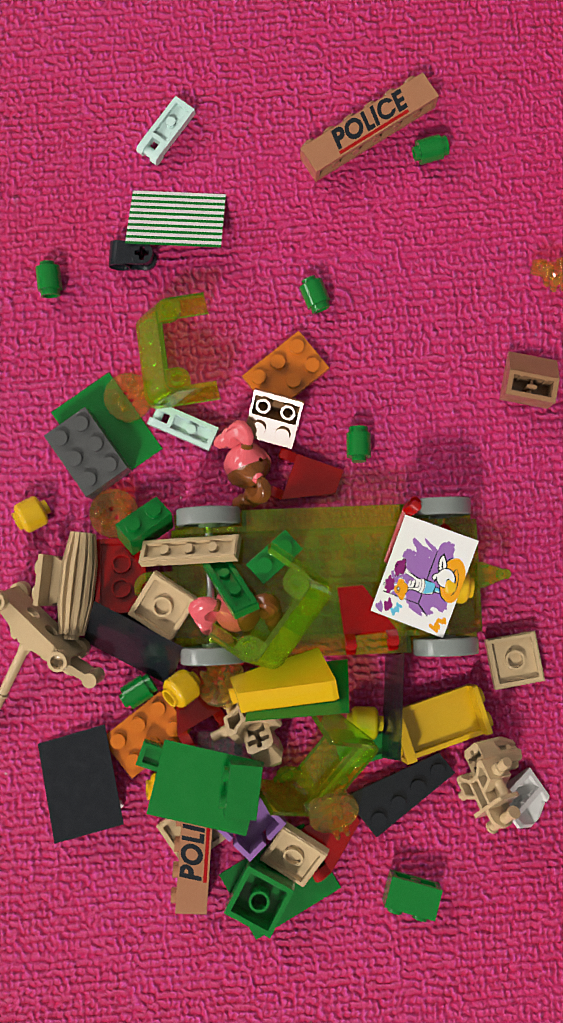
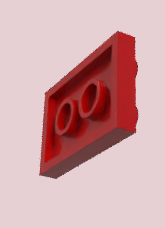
[95,539,147,614]

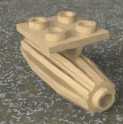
[32,531,98,640]

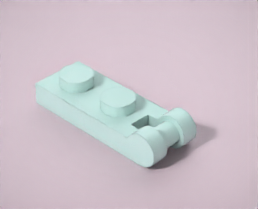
[136,96,196,166]
[147,401,219,451]

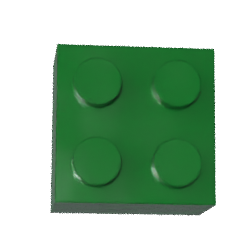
[224,859,295,938]

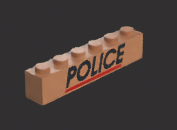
[300,73,439,182]
[171,821,212,915]

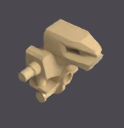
[210,686,284,767]
[457,736,522,834]

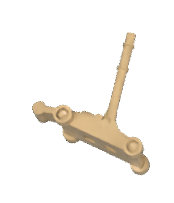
[0,581,105,710]

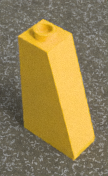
[228,648,339,713]

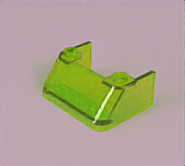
[136,292,221,409]
[208,542,332,669]
[259,714,378,817]

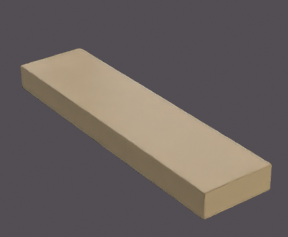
[138,534,242,567]

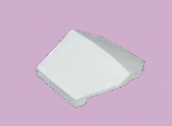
[506,768,550,829]

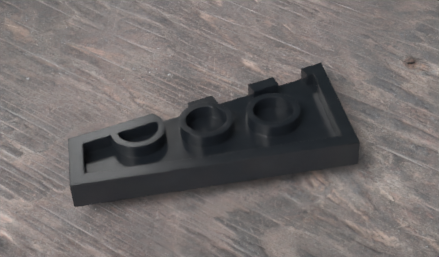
[344,751,455,837]

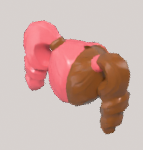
[213,420,271,510]
[188,585,283,636]

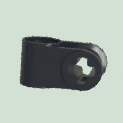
[109,240,157,271]

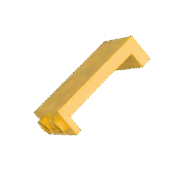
[401,683,493,765]

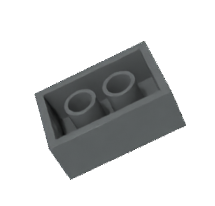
[44,407,133,499]

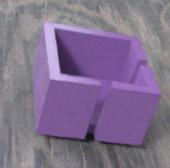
[218,791,287,861]

